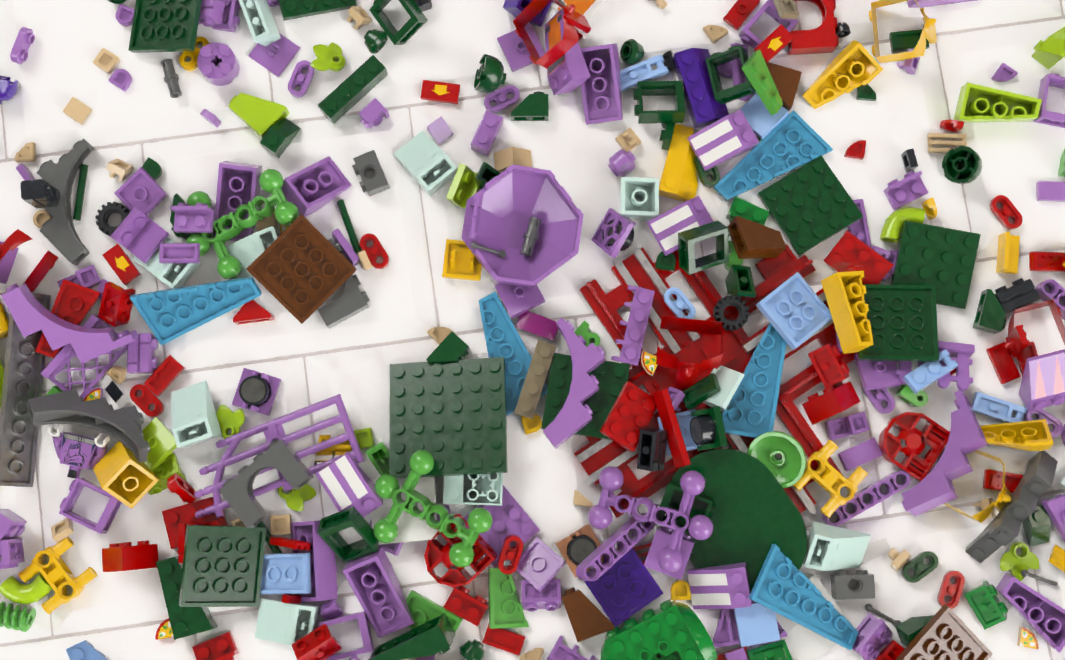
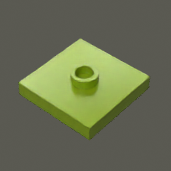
[142,417,177,471]

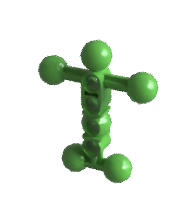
[186,169,299,280]
[373,450,493,567]

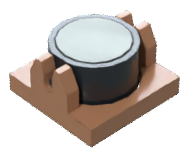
[555,524,604,578]

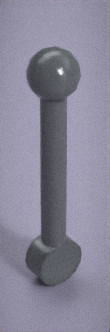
[470,242,506,258]
[1021,569,1058,586]
[865,603,902,627]

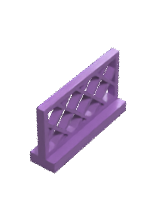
[40,314,127,398]

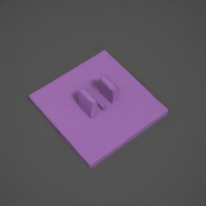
[248,33,300,77]

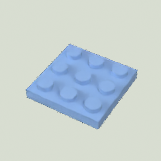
[756,272,832,350]

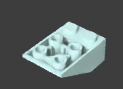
[393,130,458,197]
[226,226,279,279]
[133,237,202,289]
[171,380,222,448]
[443,473,503,506]
[803,522,871,571]
[255,598,319,645]

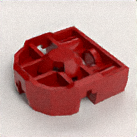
[879,412,950,482]
[424,514,497,588]

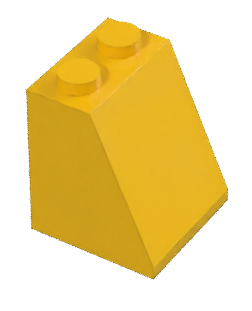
[93,441,159,509]

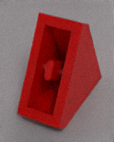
[232,300,275,325]

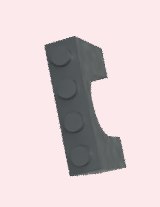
[318,238,370,329]
[219,440,314,528]

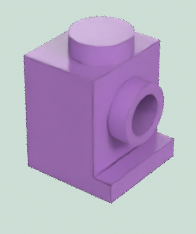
[359,98,390,129]

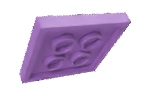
[464,485,540,568]

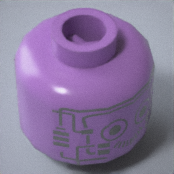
[608,149,636,177]

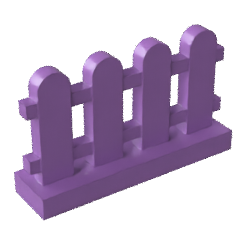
[895,341,975,391]

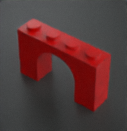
[788,0,839,55]

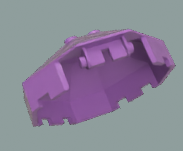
[461,164,584,288]

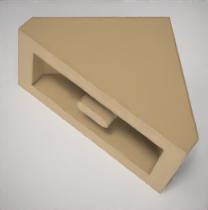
[494,147,532,172]

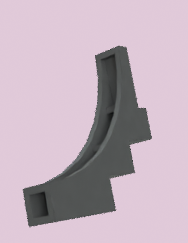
[36,138,95,266]
[28,389,150,463]
[965,450,1058,564]

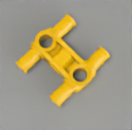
[792,440,868,518]
[18,536,98,614]

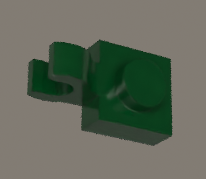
[659,123,676,150]

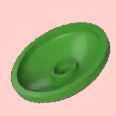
[747,431,806,489]

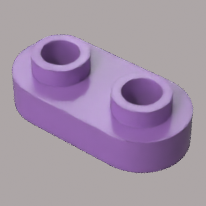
[10,27,35,64]
[288,60,315,98]
[484,85,520,113]
[863,388,895,414]
[1025,409,1063,437]

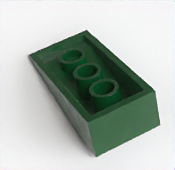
[368,613,456,660]

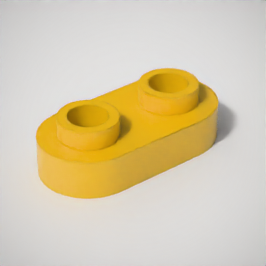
[179,37,210,71]

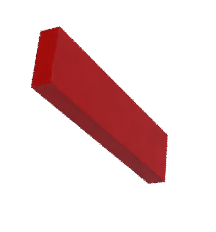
[653,388,691,468]

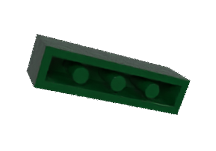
[318,55,388,125]

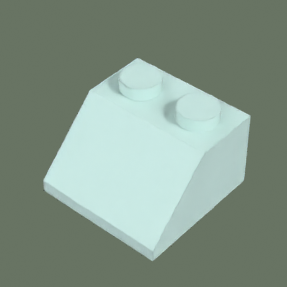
[620,177,659,221]
[703,365,744,411]

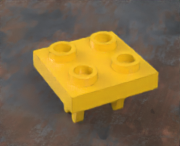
[442,239,482,281]

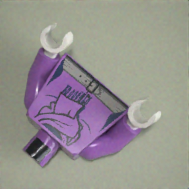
[48,424,110,479]

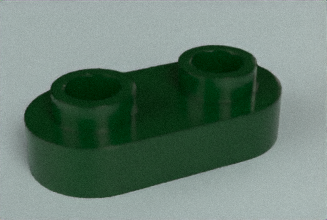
[694,156,720,188]
[902,551,939,583]

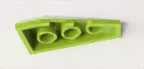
[1031,27,1065,70]

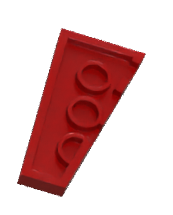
[35,279,102,358]

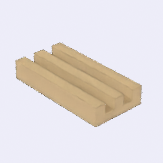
[927,133,967,153]

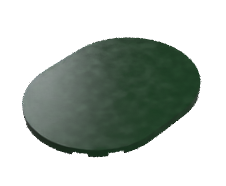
[665,448,807,591]

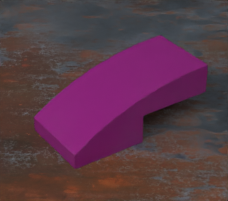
[516,311,558,342]

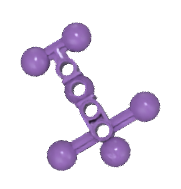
[588,466,713,573]

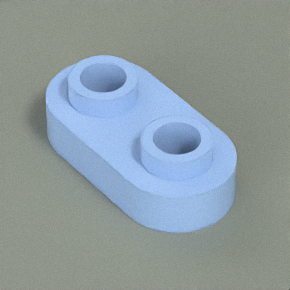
[664,287,696,319]

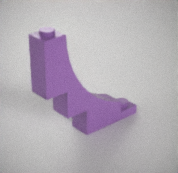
[1,283,139,364]
[901,390,988,516]

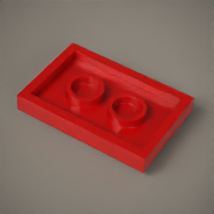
[823,230,894,284]
[600,381,657,452]
[162,497,228,549]

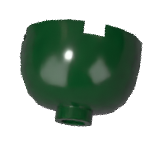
[474,53,506,93]
[942,145,983,184]

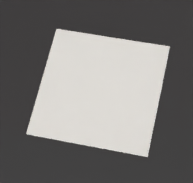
[370,476,438,545]
[775,574,852,660]

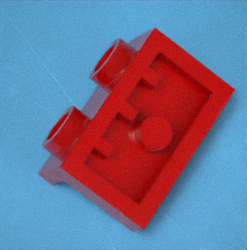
[98,282,136,327]
[808,342,850,389]
[443,586,489,626]
[292,624,342,660]
[192,631,239,660]

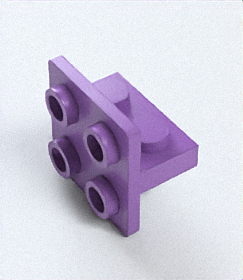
[852,612,893,660]

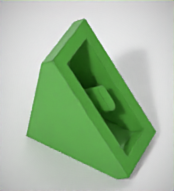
[365,442,389,476]

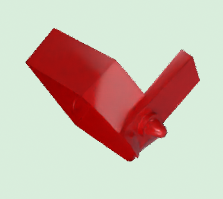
[513,0,592,69]
[0,229,59,295]
[1003,299,1065,366]
[656,316,723,390]

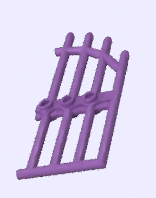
[194,394,364,519]

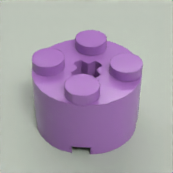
[197,43,240,86]

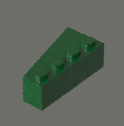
[156,556,218,640]

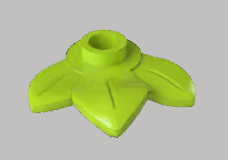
[310,42,345,72]
[216,405,245,439]
[277,484,317,512]
[1000,541,1039,581]

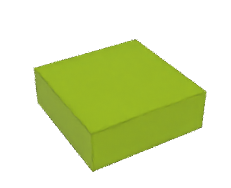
[354,427,374,449]

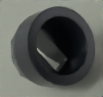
[835,22,851,38]

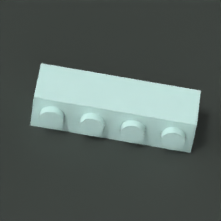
[239,0,281,46]

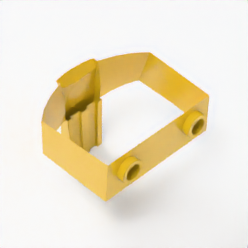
[869,0,937,63]
[943,450,1012,523]

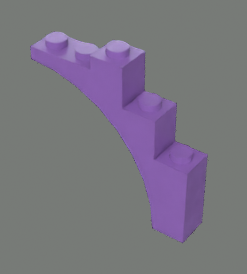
[543,318,605,449]

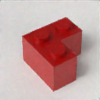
[802,381,861,425]
[102,540,158,572]

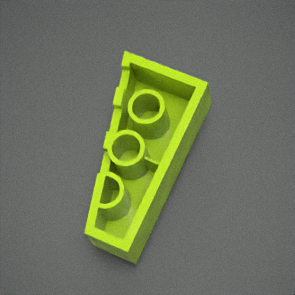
[953,83,1042,123]

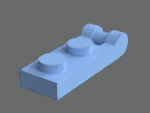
[620,55,669,92]
[903,350,959,394]
[971,392,1027,423]

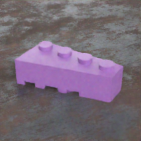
[996,573,1065,653]

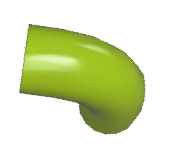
[880,207,925,243]
[0,574,52,605]

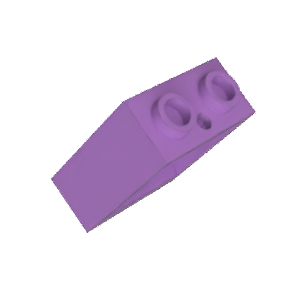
[739,0,799,49]
[1034,73,1065,128]
[59,478,122,534]
[316,611,375,660]

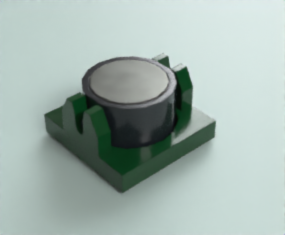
[690,406,728,451]

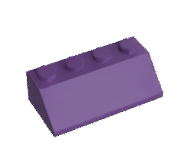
[291,520,338,601]

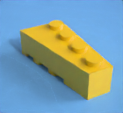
[821,271,873,354]

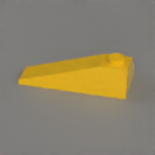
[802,40,883,109]
[659,123,698,202]
[980,419,1053,451]

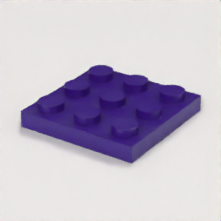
[584,548,664,627]

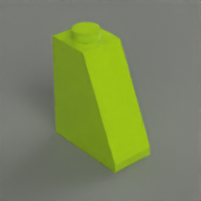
[228,93,290,138]

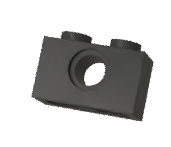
[352,150,390,197]
[830,570,875,600]

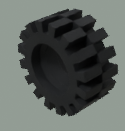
[95,201,131,237]
[713,295,750,331]

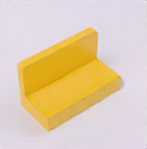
[996,231,1020,274]

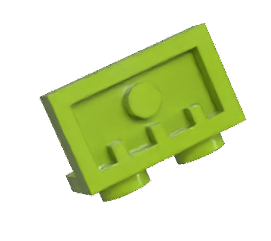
[446,163,479,209]
[148,453,186,495]

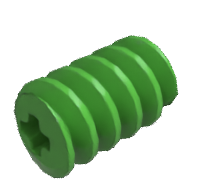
[0,601,36,632]

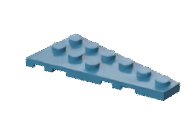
[713,110,834,201]
[130,277,262,346]
[478,292,548,416]
[722,323,787,438]
[748,544,859,650]

